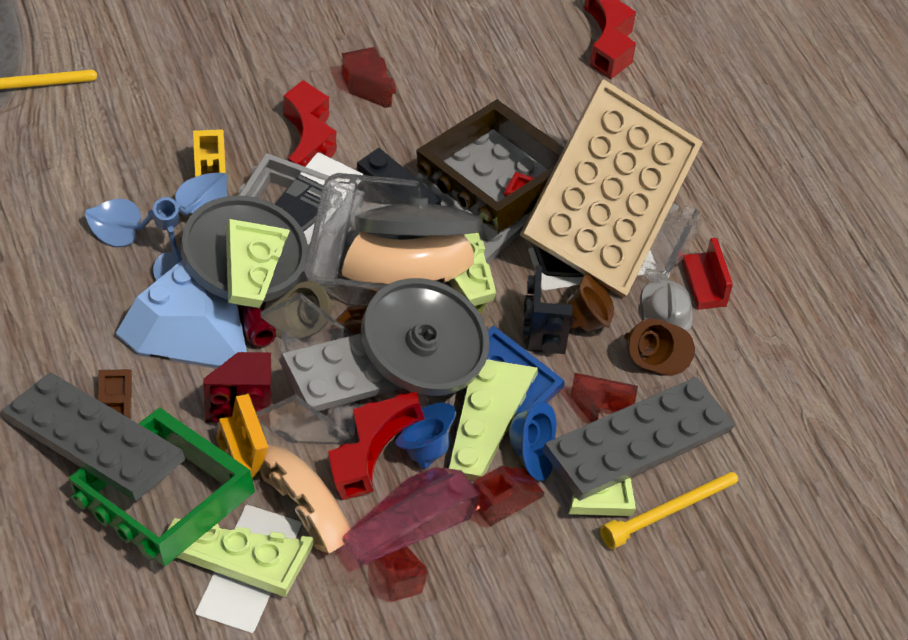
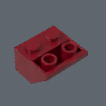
[203,352,271,423]

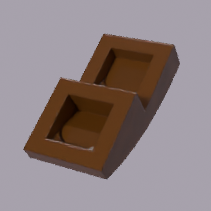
[97,369,132,419]

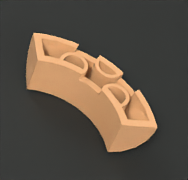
[342,231,474,287]
[259,445,353,554]

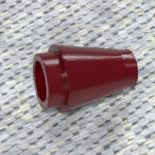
[240,305,276,347]

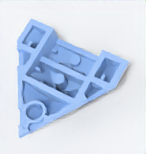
[116,260,247,368]

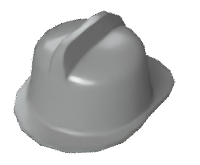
[642,279,693,331]

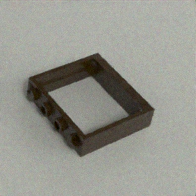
[416,99,564,233]

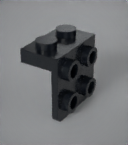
[523,265,573,354]

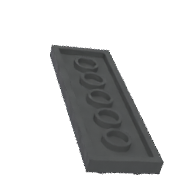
[1,372,185,501]
[542,377,735,501]

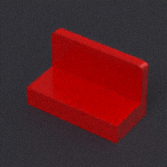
[682,237,733,310]

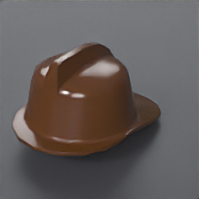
[567,274,614,332]
[624,318,695,375]

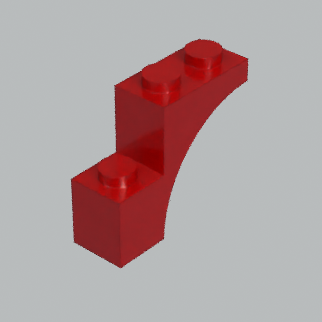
[584,0,636,80]
[283,80,337,167]
[328,392,425,500]

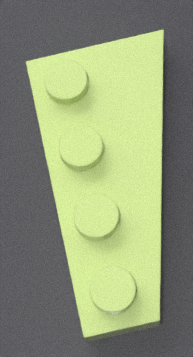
[448,360,538,482]
[168,518,314,597]

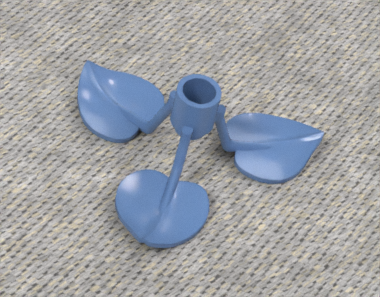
[85,173,227,281]

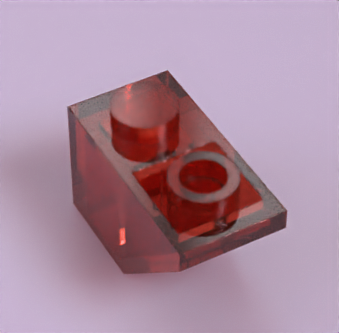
[341,47,396,108]
[471,466,545,527]

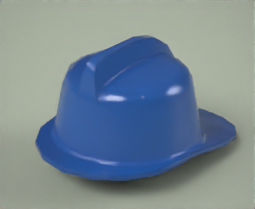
[395,402,456,469]
[509,402,557,481]

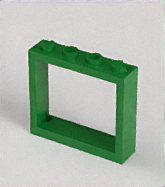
[68,407,255,567]

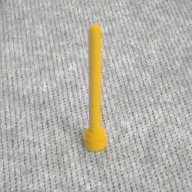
[0,70,97,90]
[600,472,738,550]

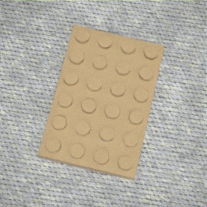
[520,79,703,298]

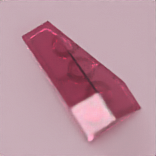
[342,467,480,565]

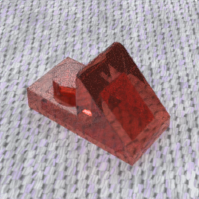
[570,373,638,423]
[373,544,428,602]

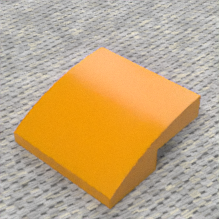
[216,394,269,478]

